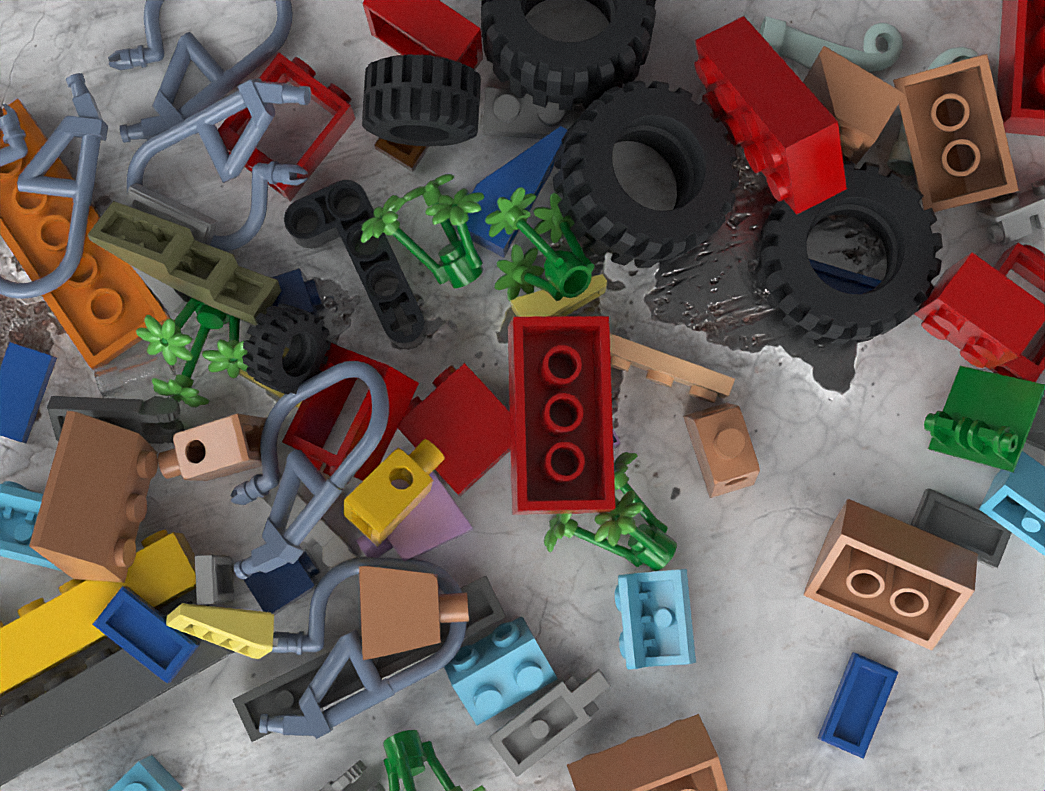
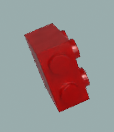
[398,363,511,497]

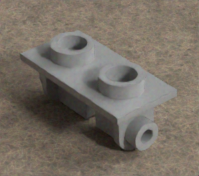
[976,178,1045,245]

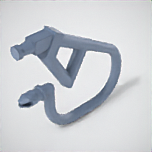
[108,0,293,143]
[0,73,108,299]
[127,78,311,251]
[230,361,389,580]
[259,557,467,739]

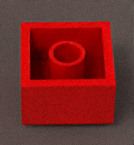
[914,252,1045,369]

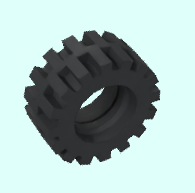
[242,304,331,394]

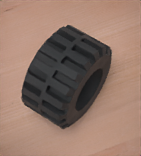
[362,54,481,146]

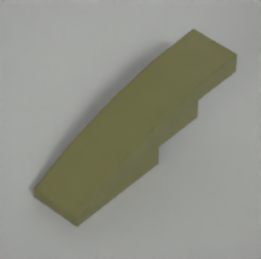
[88,201,282,325]

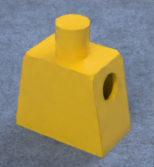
[344,439,445,547]

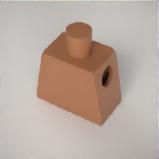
[683,402,760,498]
[158,414,267,481]
[359,566,469,660]

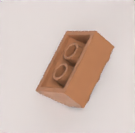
[893,54,1019,212]
[29,411,158,583]
[804,499,978,650]
[567,714,728,791]

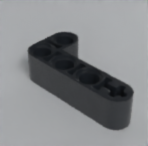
[284,180,427,350]

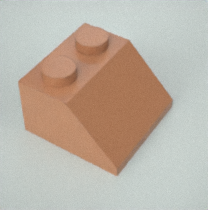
[803,46,904,165]

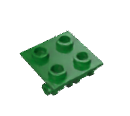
[924,366,1045,473]

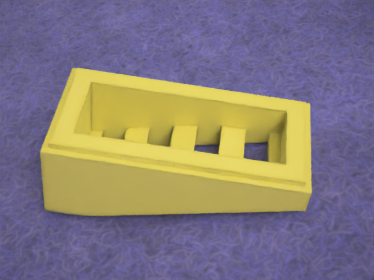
[510,274,607,317]
[166,603,274,659]

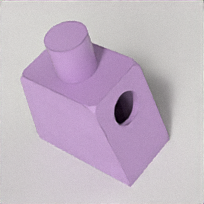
[356,472,473,561]

